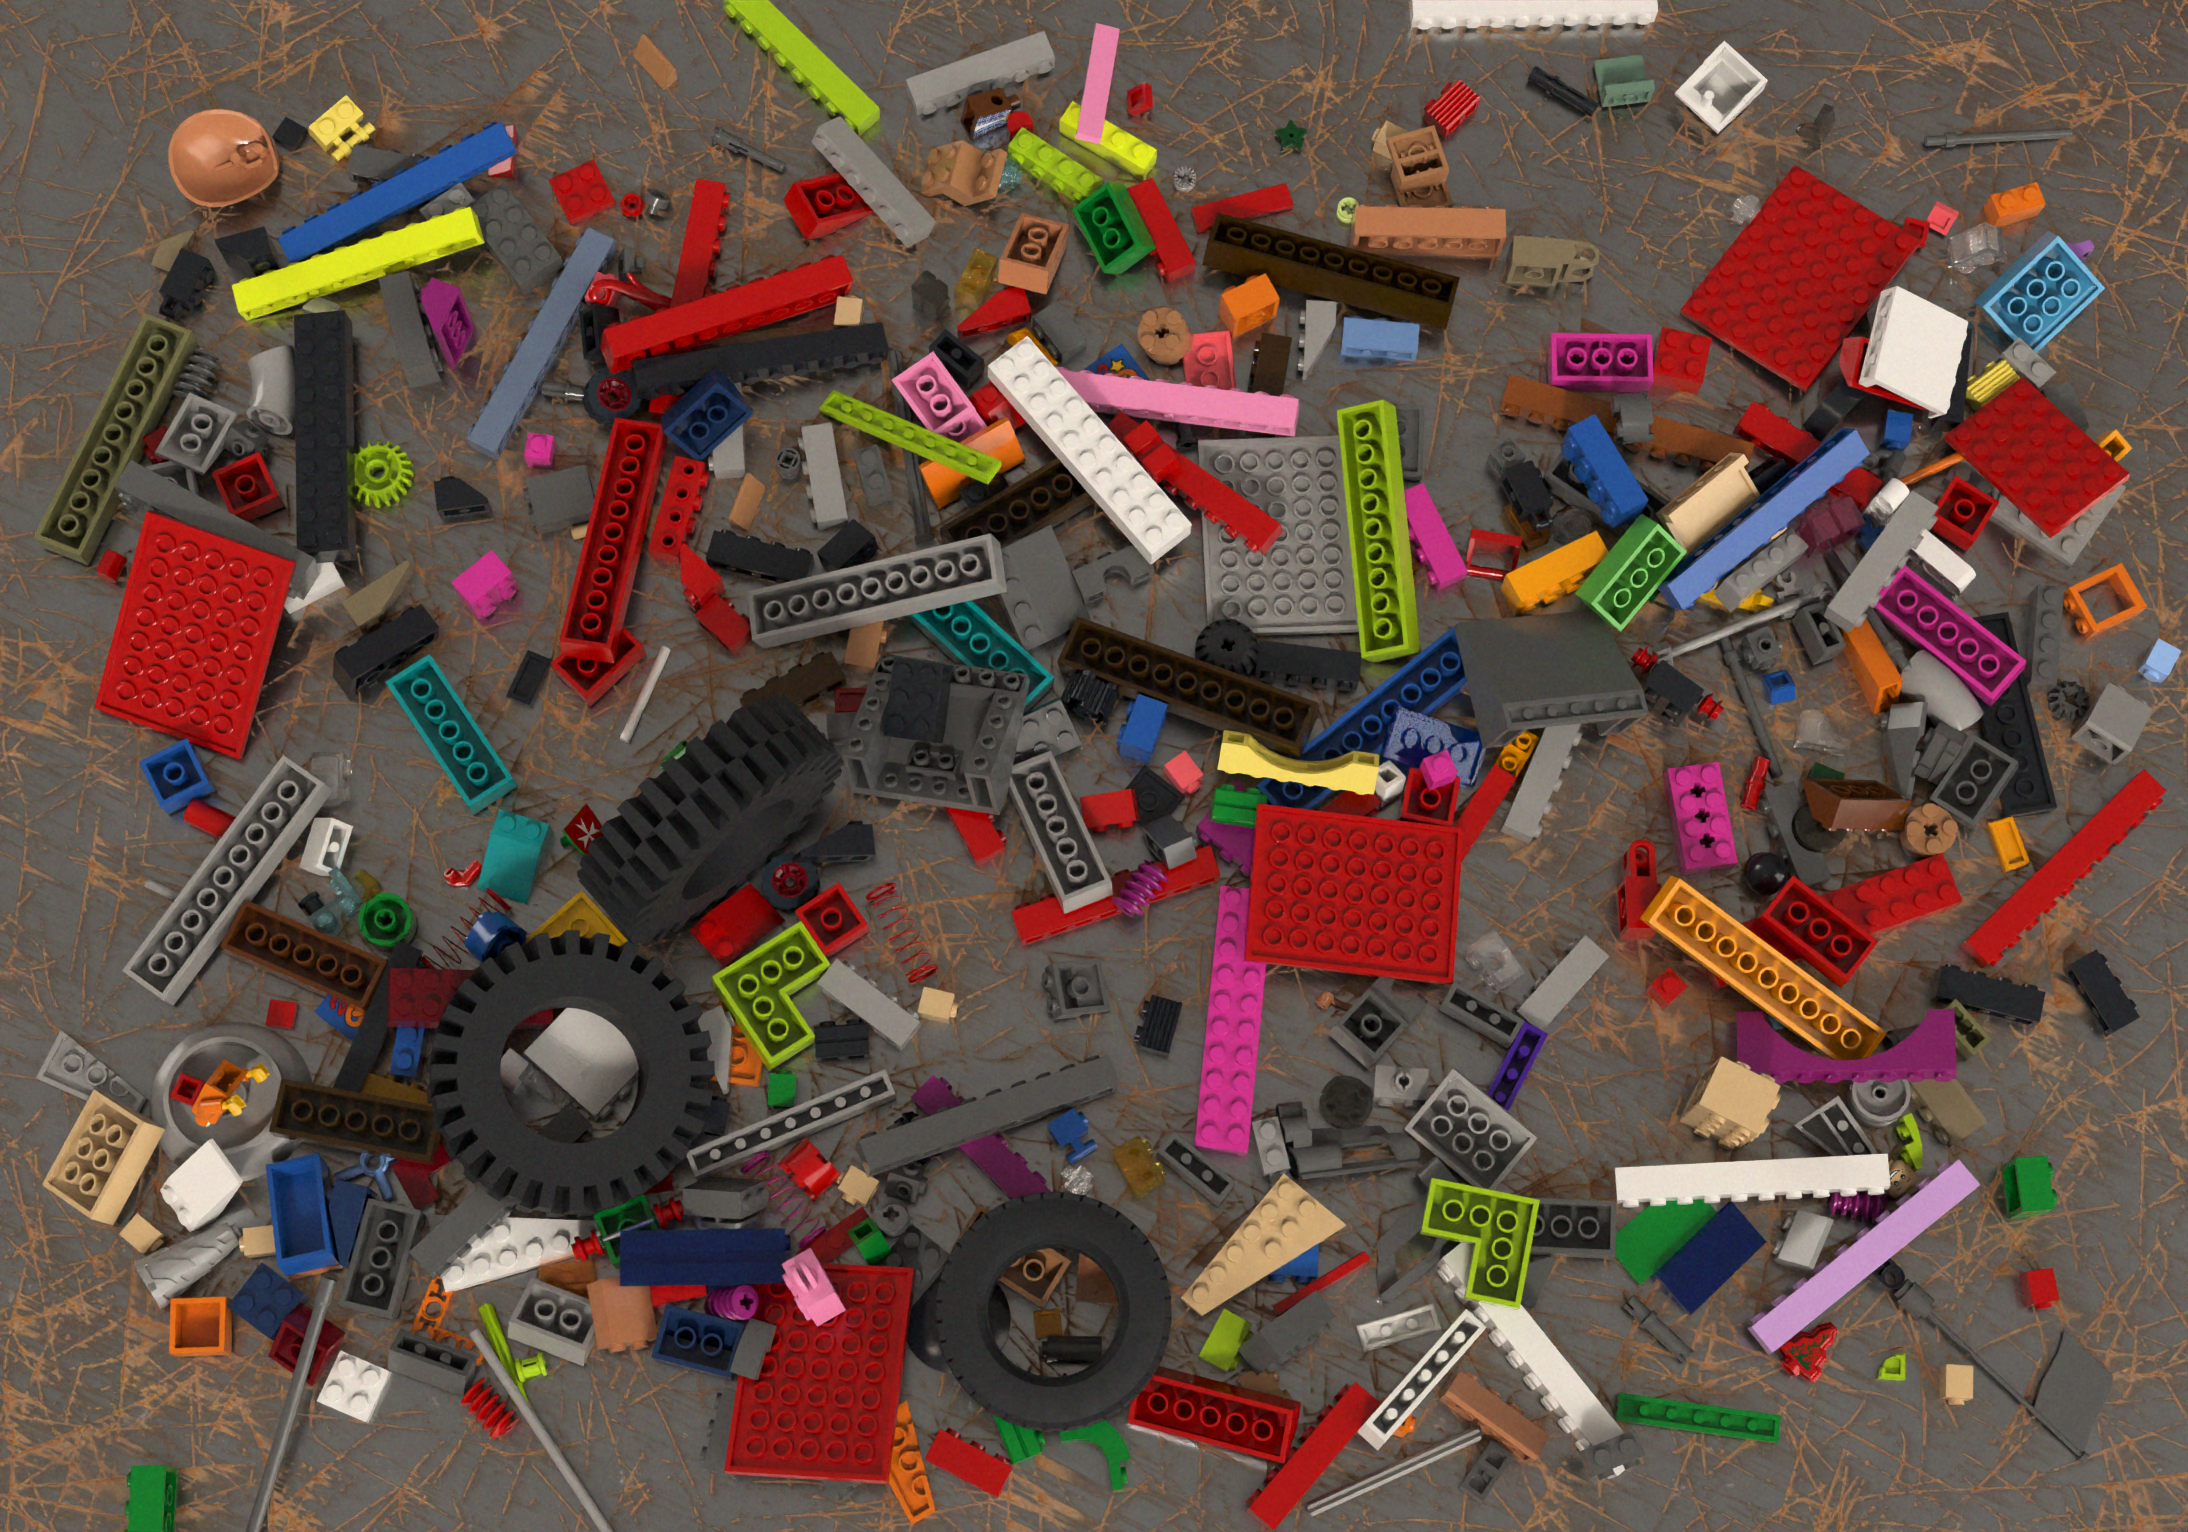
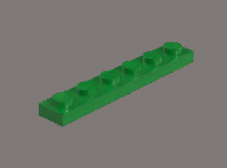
[1615,1393,1781,1444]

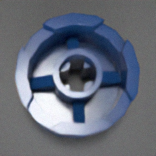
[464,911,528,963]

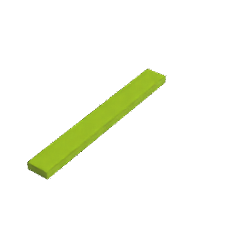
[819,389,1002,484]

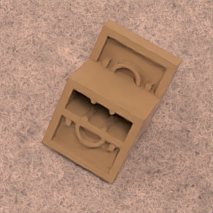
[1386,125,1454,208]
[920,140,1007,206]

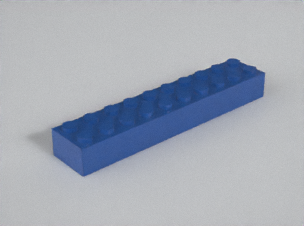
[1255,627,1468,810]

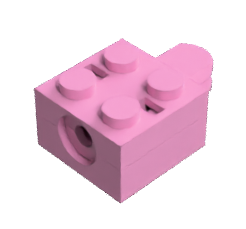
[782,1248,846,1327]

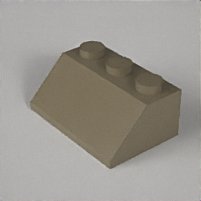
[1908,1079,1988,1147]

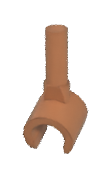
[1315,991,1352,1010]

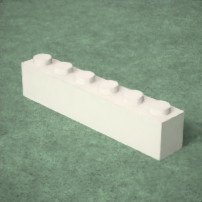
[1357,1309,1487,1451]

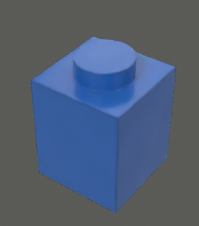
[1879,410,1913,451]

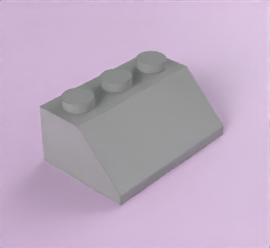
[508,1277,596,1366]

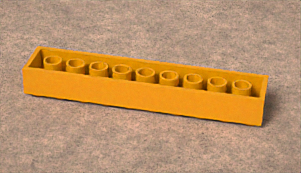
[1640,876,1887,1060]

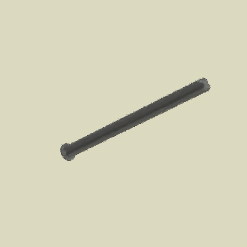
[887,349,935,542]

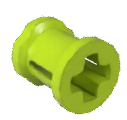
[515,1351,548,1383]

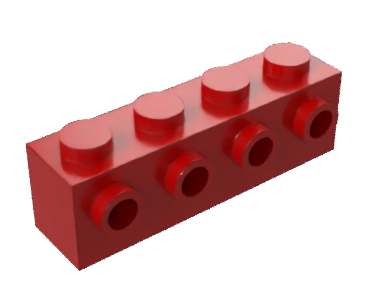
[648,455,710,565]

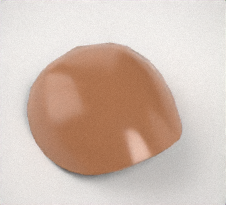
[168,109,280,207]

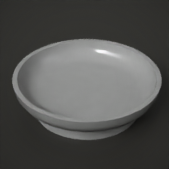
[150,1022,312,1181]

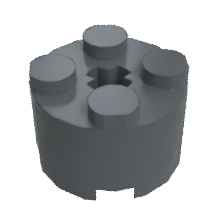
[1610,391,1654,445]

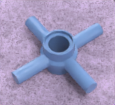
[334,1153,394,1201]

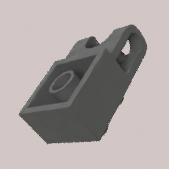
[1329,977,1428,1070]

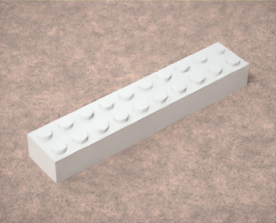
[988,336,1192,565]
[1437,1242,1639,1479]

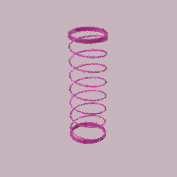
[740,1151,827,1249]

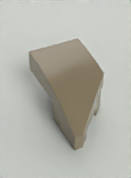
[151,230,197,272]

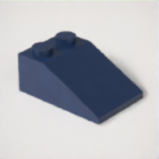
[327,1179,377,1270]

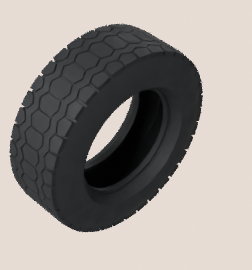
[936,1192,1172,1432]

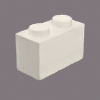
[299,818,353,876]

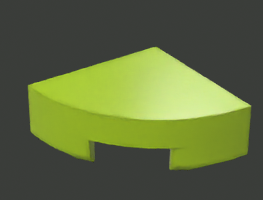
[1876,1353,1906,1381]

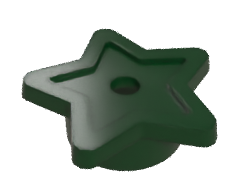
[1275,120,1307,149]

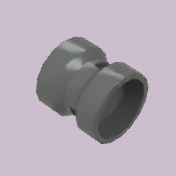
[775,447,802,480]

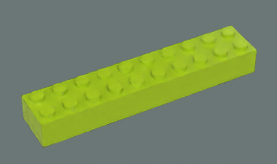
[1337,400,1421,663]

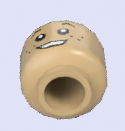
[1884,1159,1917,1199]

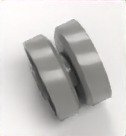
[1846,1079,1911,1128]

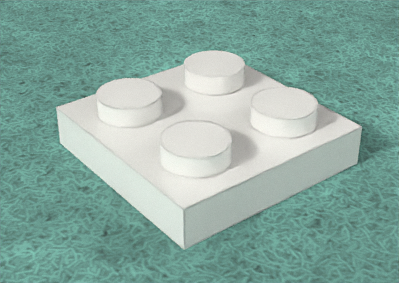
[317,1350,392,1423]

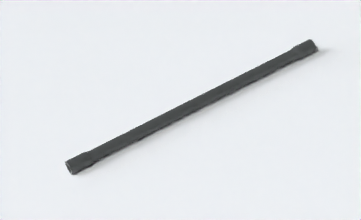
[246,1276,337,1532]

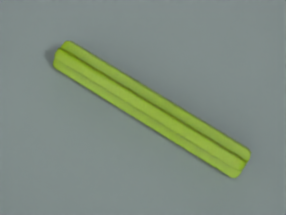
[478,1302,528,1407]

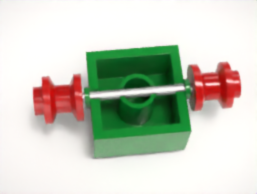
[571,1194,684,1269]

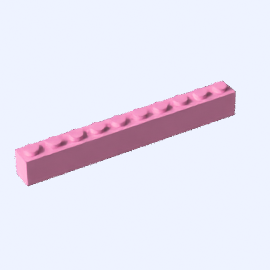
[1056,367,1299,437]

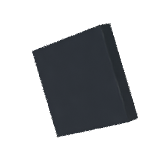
[1125,765,1186,830]

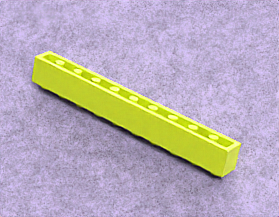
[232,207,485,321]

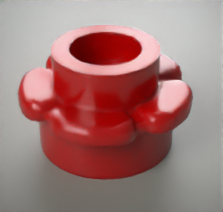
[620,193,645,217]

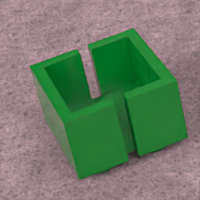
[2001,1156,2057,1219]

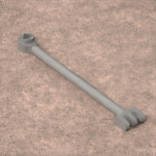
[1652,582,1835,666]

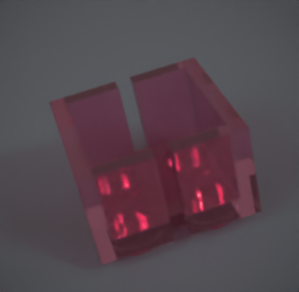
[1795,496,1865,558]

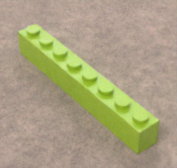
[723,0,880,137]

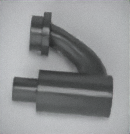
[1862,449,1906,485]

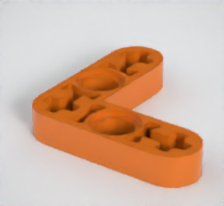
[410,1276,485,1366]

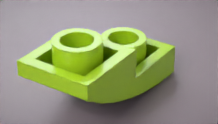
[1896,1113,1923,1172]

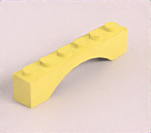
[1217,730,1380,795]

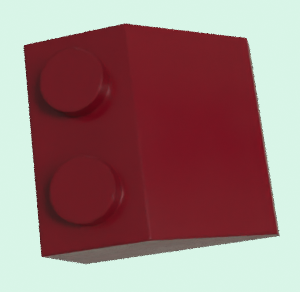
[268,1303,346,1386]

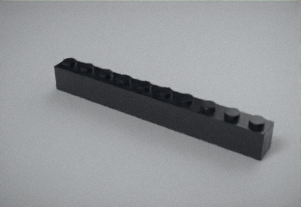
[632,322,889,400]

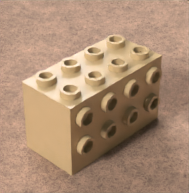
[1680,1056,1781,1151]

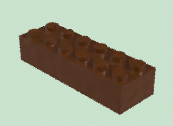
[220,899,388,1014]

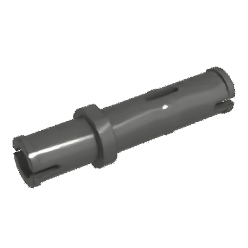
[1623,1294,1694,1364]

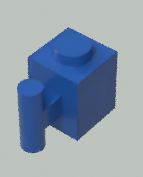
[1046,1108,1098,1165]

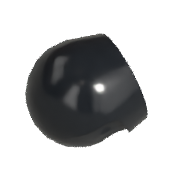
[1744,852,1787,896]

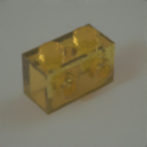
[1110,1135,1167,1201]

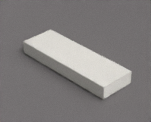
[1356,1303,1442,1353]

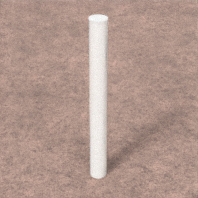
[620,646,671,743]

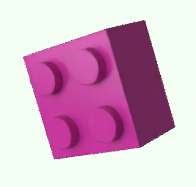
[451,550,518,620]

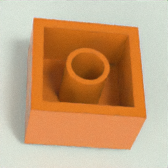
[1218,273,1280,339]

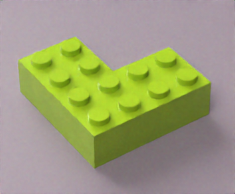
[711,921,830,1071]
[1420,1178,1540,1310]

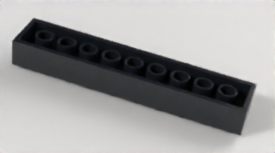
[294,310,356,564]

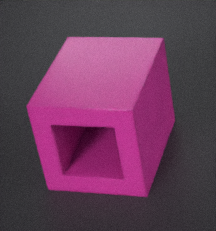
[524,432,557,470]
[1419,750,1458,791]

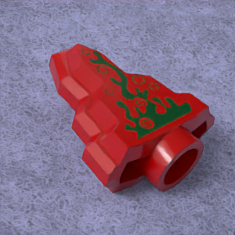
[1778,1322,1837,1384]

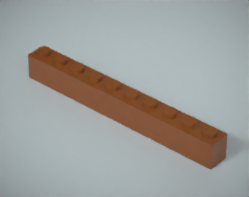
[1499,374,1754,472]

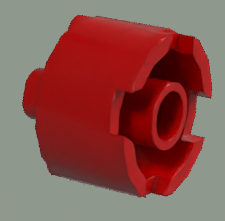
[777,1138,841,1202]

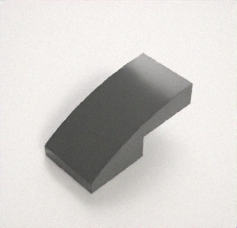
[730,1318,777,1380]
[1458,1440,1514,1504]

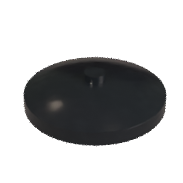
[907,1272,1011,1375]

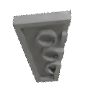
[36,1030,146,1113]

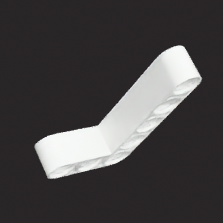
[1863,478,1976,595]

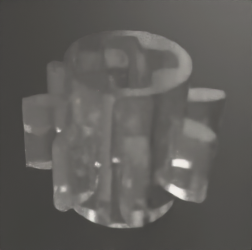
[1730,193,1761,225]
[1061,1163,1093,1196]

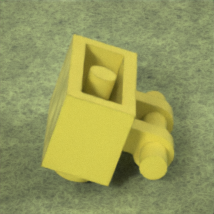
[309,95,375,162]

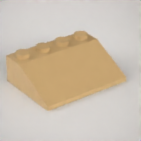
[42,1089,165,1225]

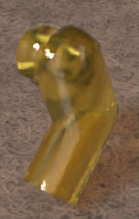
[354,869,381,903]

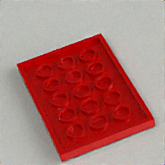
[1945,377,2130,539]

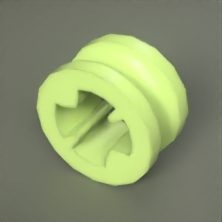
[1337,197,1360,223]

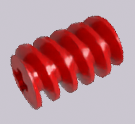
[461,1377,521,1439]

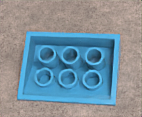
[1973,231,2105,353]

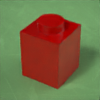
[1645,967,1688,1010]
[2019,1268,2060,1310]

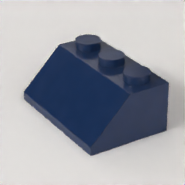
[661,368,754,461]
[651,1304,746,1381]

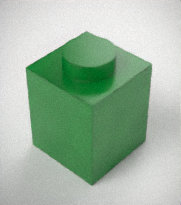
[767,1069,798,1110]
[847,1217,892,1266]

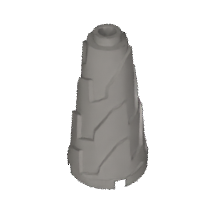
[132,1223,242,1310]

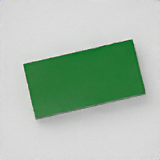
[1615,1199,1720,1286]

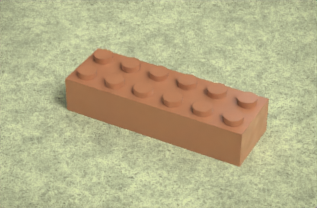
[1350,204,1506,257]

